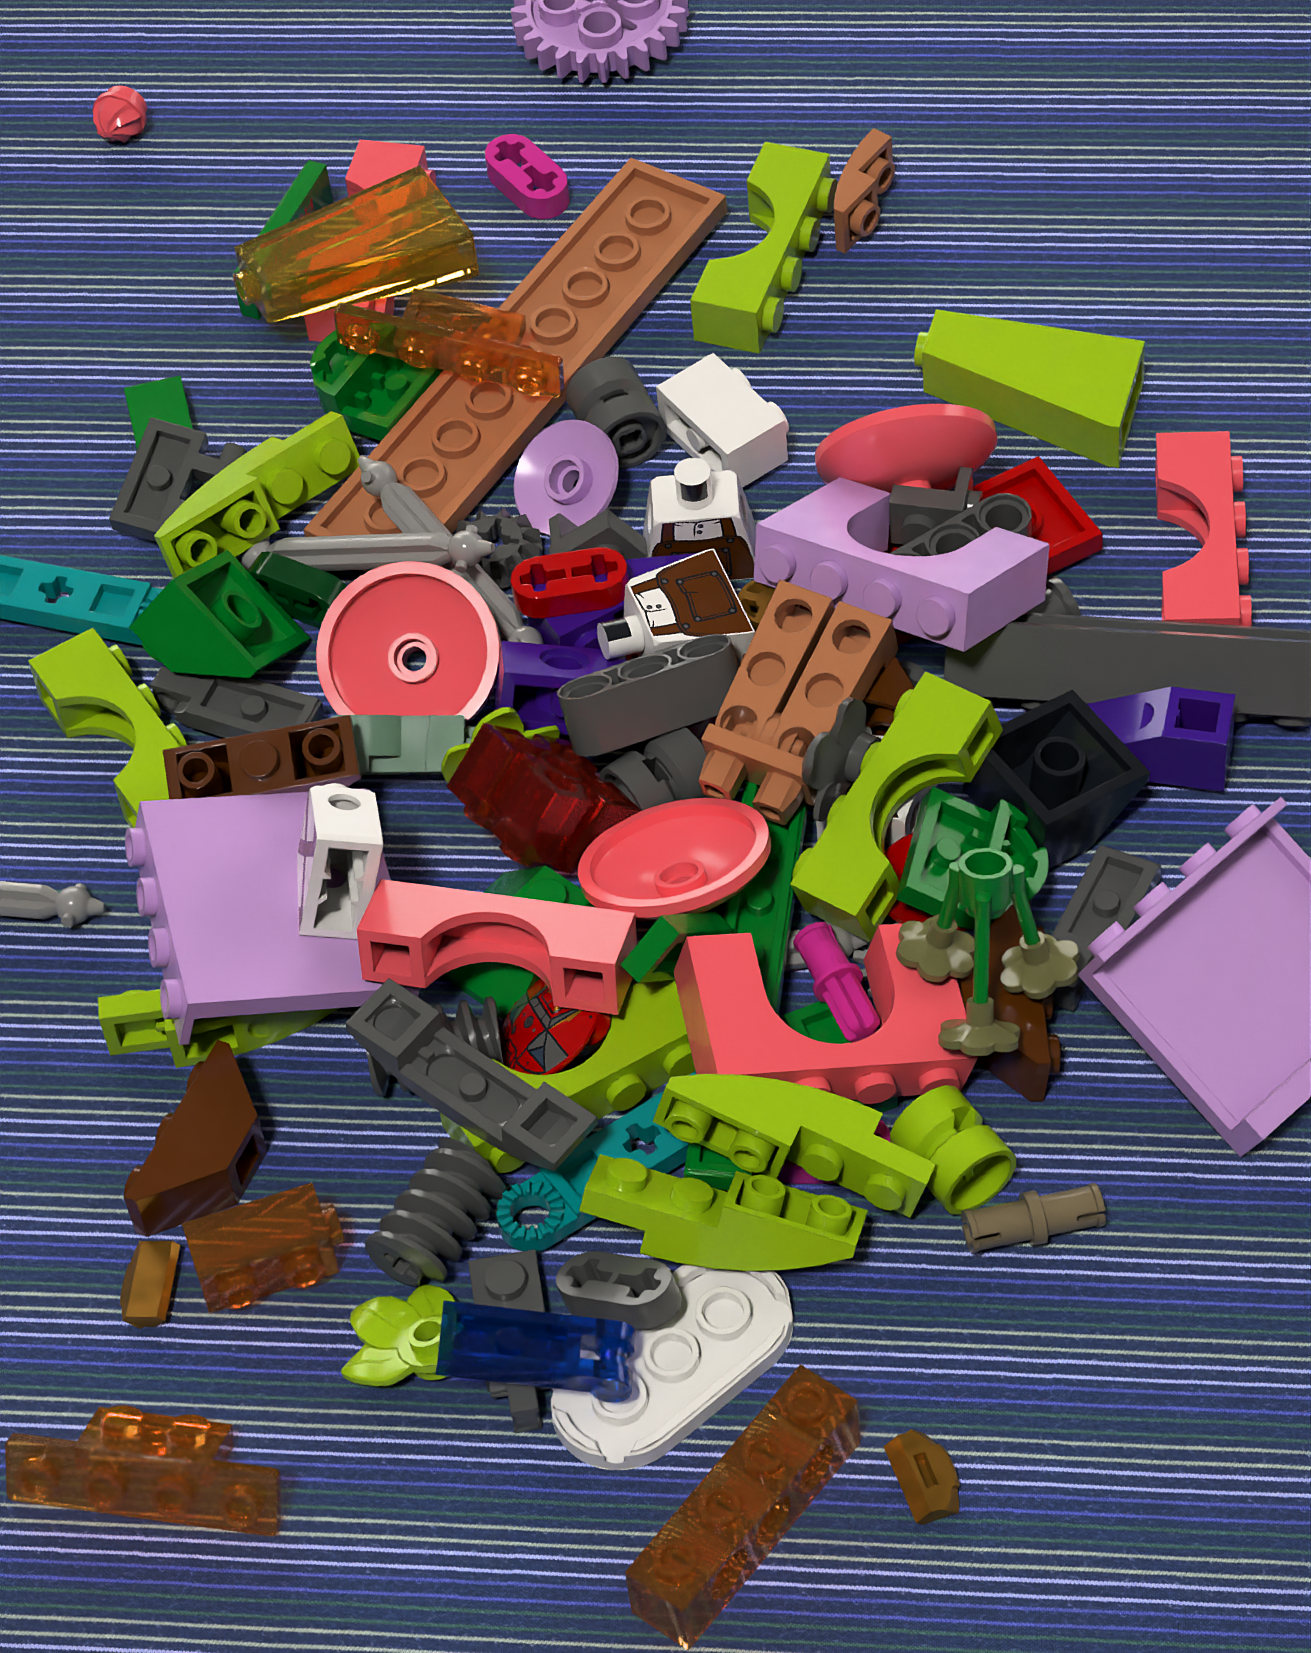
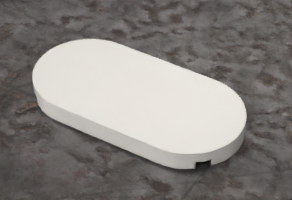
[551,1264,793,1470]

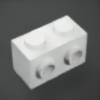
[656,353,789,488]

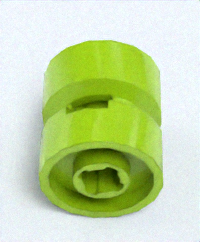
[890,1085,1016,1215]

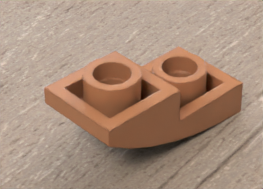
[834,128,895,254]

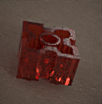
[446,723,642,874]

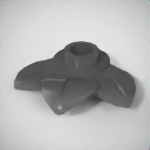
[802,697,882,822]

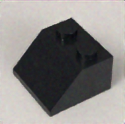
[963,689,1150,869]

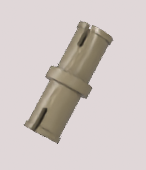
[961,1182,1106,1254]

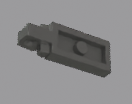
[150,667,324,738]
[1052,845,1161,1012]
[468,1249,555,1433]

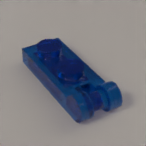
[435,1301,636,1403]

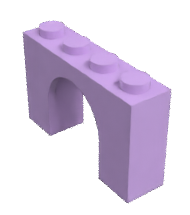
[753,477,1050,652]

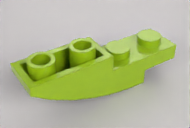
[154,411,360,579]
[98,989,340,1068]
[652,1074,936,1218]
[579,1154,868,1271]

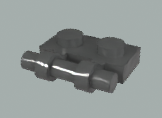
[109,417,247,542]

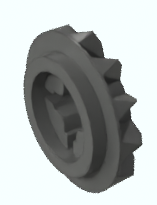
[456,507,543,588]

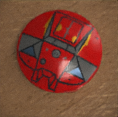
[498,978,611,1075]

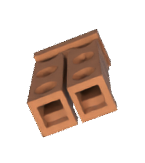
[698,580,899,825]

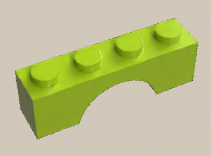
[690,142,838,354]
[28,628,187,828]
[790,671,1003,942]
[440,980,695,1174]

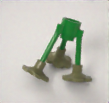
[896,848,1080,1056]

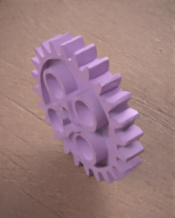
[511,0,689,83]

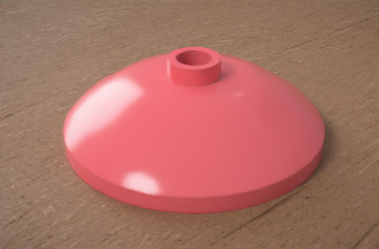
[815,404,998,493]
[316,561,501,726]
[578,798,771,921]

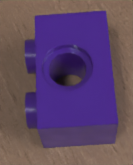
[495,641,626,735]

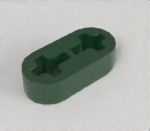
[247,551,347,629]

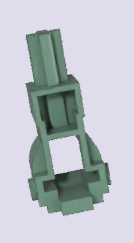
[331,715,476,776]

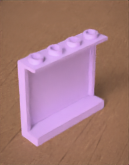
[125,788,420,1045]
[1078,797,1311,1157]

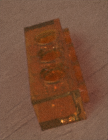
[625,1364,861,1651]

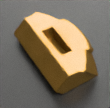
[120,1240,181,1329]
[883,1429,960,1525]

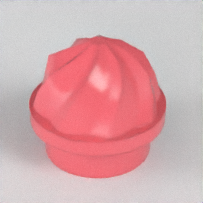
[93,85,147,143]

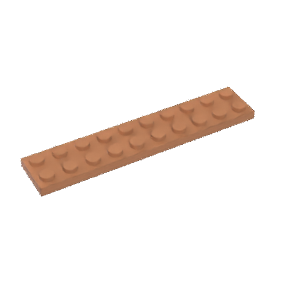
[304,158,727,572]

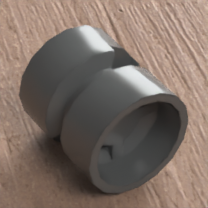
[566,357,667,469]
[600,727,710,820]

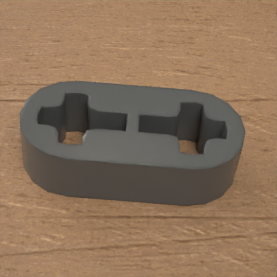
[556,1251,682,1329]

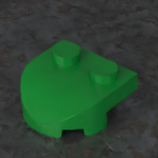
[310,317,454,441]
[896,786,1049,929]

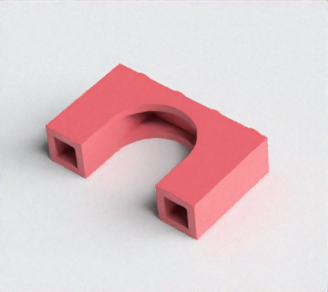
[673,923,978,1104]

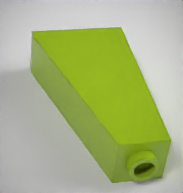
[914,309,1145,468]

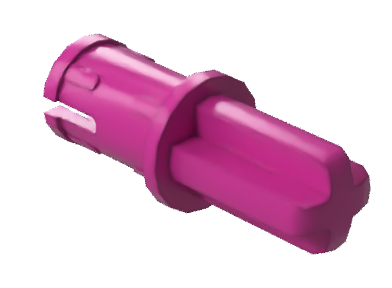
[793,922,880,1043]

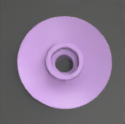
[514,420,619,536]

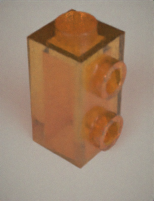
[182,1182,345,1314]

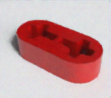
[510,547,629,618]

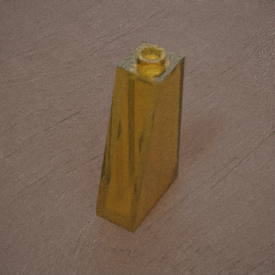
[233,165,479,323]

